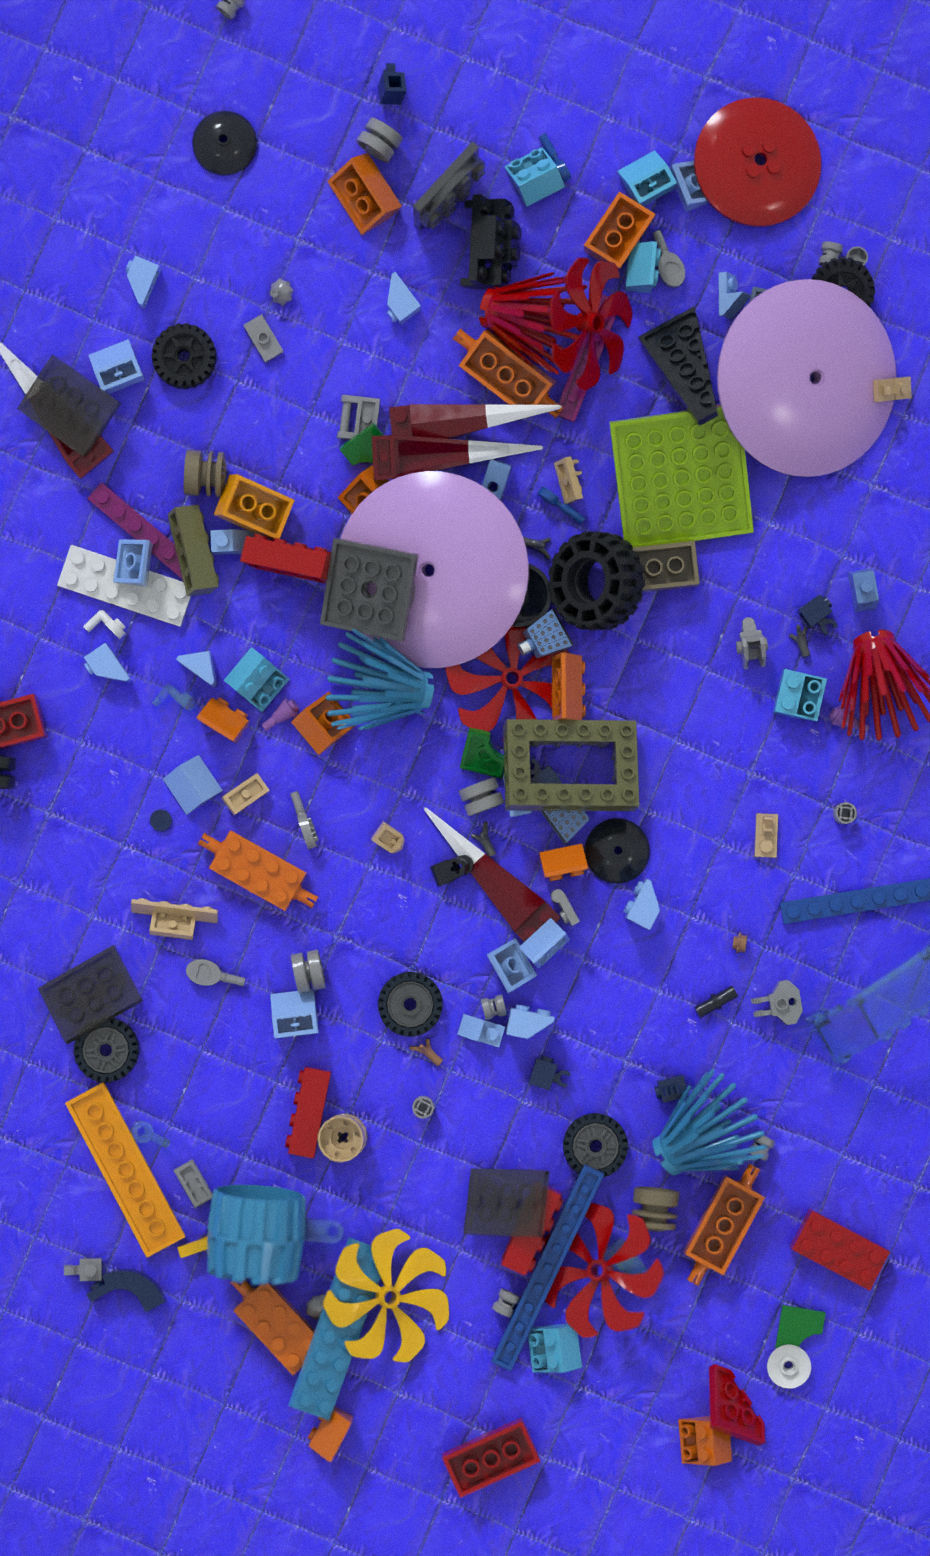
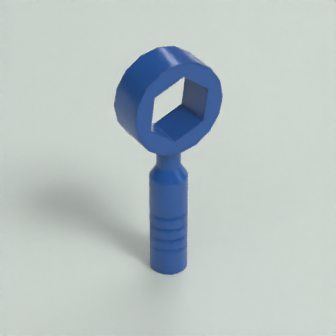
[539,133,572,183]
[537,486,585,525]

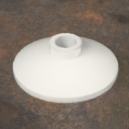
[767,1345,811,1388]

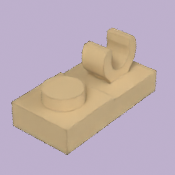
[873,377,912,402]
[554,456,583,504]
[221,773,270,815]
[754,813,778,858]

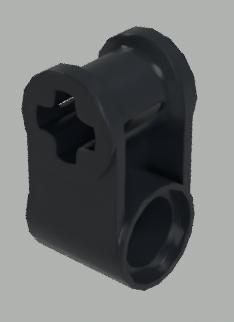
[430,855,474,887]

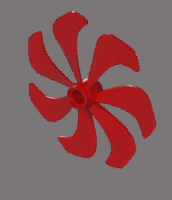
[550,257,633,391]
[445,625,569,740]
[544,1203,664,1338]

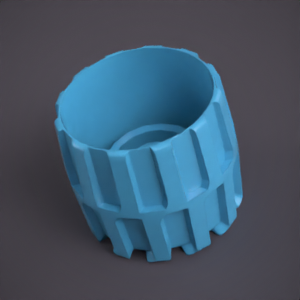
[207,1185,305,1285]

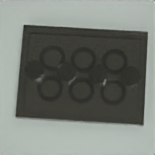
[17,354,121,457]
[38,945,143,1044]
[463,1169,549,1238]

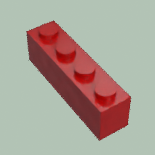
[285,1066,331,1158]

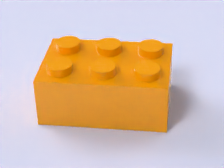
[214,474,295,540]

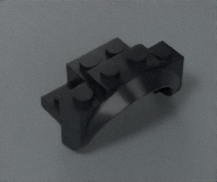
[460,194,521,290]

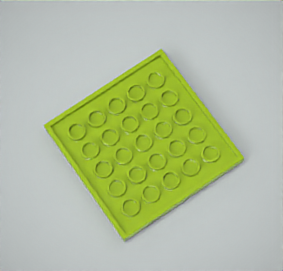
[609,406,754,547]

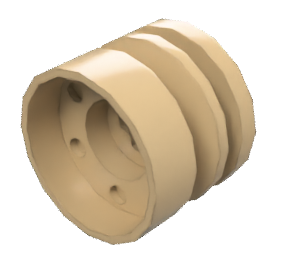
[318,1113,368,1162]

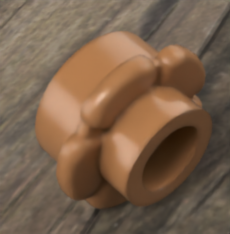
[732,932,747,954]

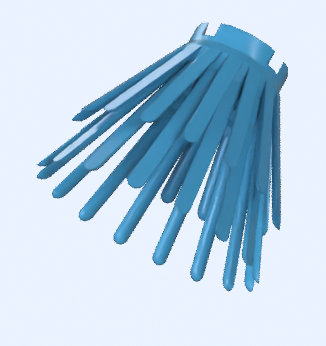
[326,629,434,730]
[653,1069,767,1176]

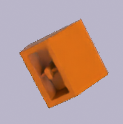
[539,844,588,881]
[678,1416,732,1466]

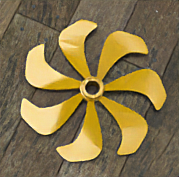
[323,1229,449,1362]

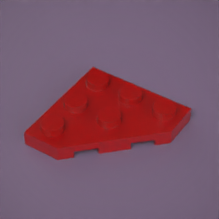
[709,1364,765,1446]

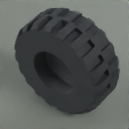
[548,531,645,630]

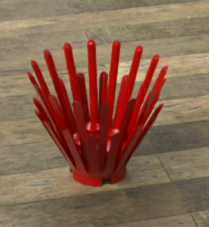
[479,272,589,375]
[838,630,930,741]

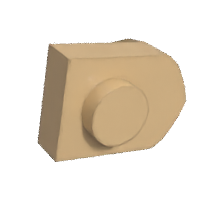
[371,821,405,854]

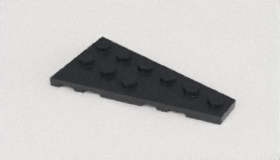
[638,306,718,426]

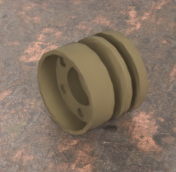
[184,450,227,497]
[631,1186,680,1232]

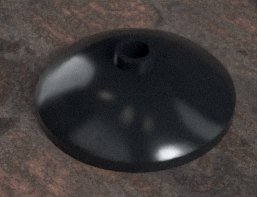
[192,111,257,176]
[512,564,551,627]
[585,818,650,883]

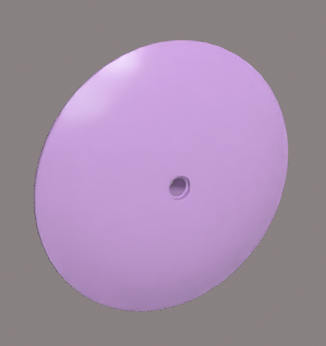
[717,279,896,477]
[340,471,529,668]

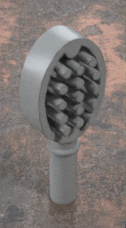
[653,230,685,288]
[290,791,319,850]
[186,959,246,987]

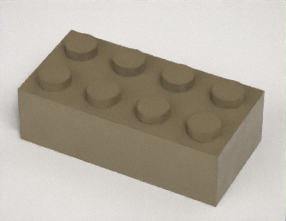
[632,541,700,593]

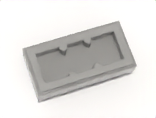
[243,314,284,363]
[173,1159,213,1208]

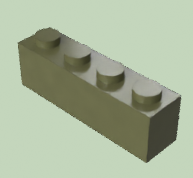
[167,505,219,596]

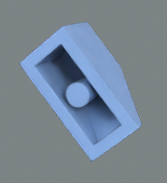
[125,256,161,309]
[387,272,421,325]
[210,529,255,555]
[84,643,132,683]

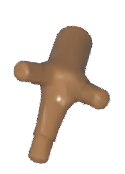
[409,1039,443,1066]

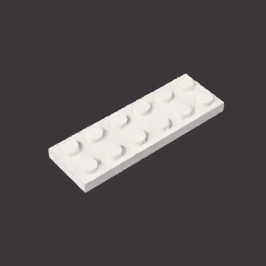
[57,545,191,627]

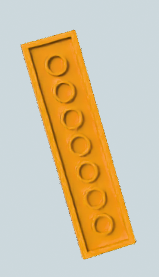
[65,1082,186,1257]

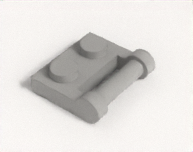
[337,395,380,440]
[550,889,580,926]

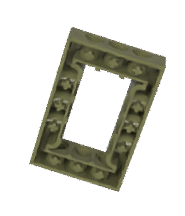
[503,719,639,812]

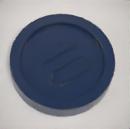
[150,809,172,831]

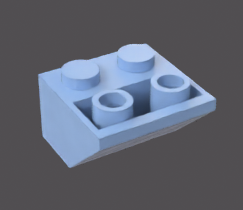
[89,339,145,395]
[623,879,660,930]
[270,989,319,1038]
[506,1004,555,1039]

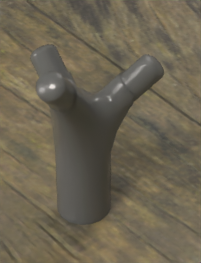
[523,537,551,559]
[789,625,811,657]
[471,822,496,857]

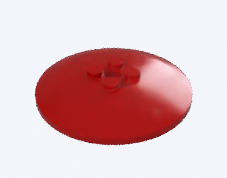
[694,98,821,227]

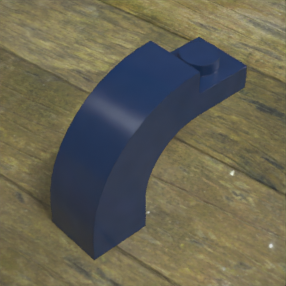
[86,1268,167,1312]

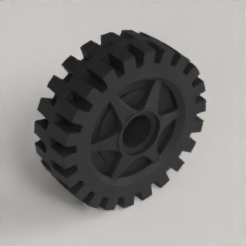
[812,257,875,307]
[152,323,217,389]

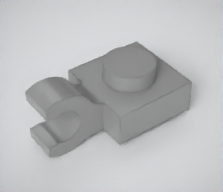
[64,1258,102,1281]

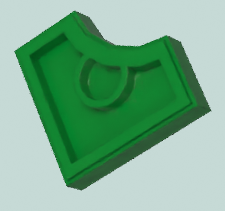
[340,423,384,466]
[459,727,504,778]
[775,1304,826,1349]

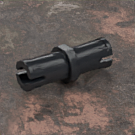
[694,986,738,1018]

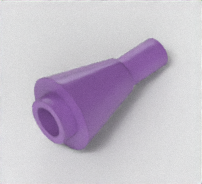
[262,698,299,731]
[829,705,869,733]

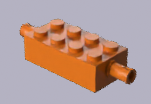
[453,329,564,419]
[198,830,319,911]
[683,1163,765,1286]
[230,1280,315,1375]

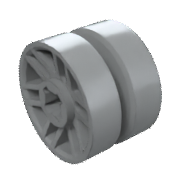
[356,117,403,163]
[458,777,505,817]
[291,949,326,993]

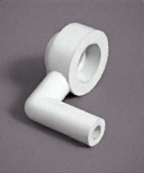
[83,610,126,639]

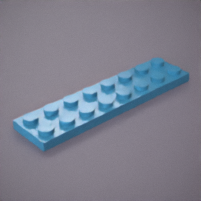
[288,1238,380,1420]

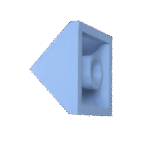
[670,161,709,212]
[113,539,153,587]
[176,651,217,688]
[163,755,223,815]
[519,918,570,969]
[486,938,537,993]

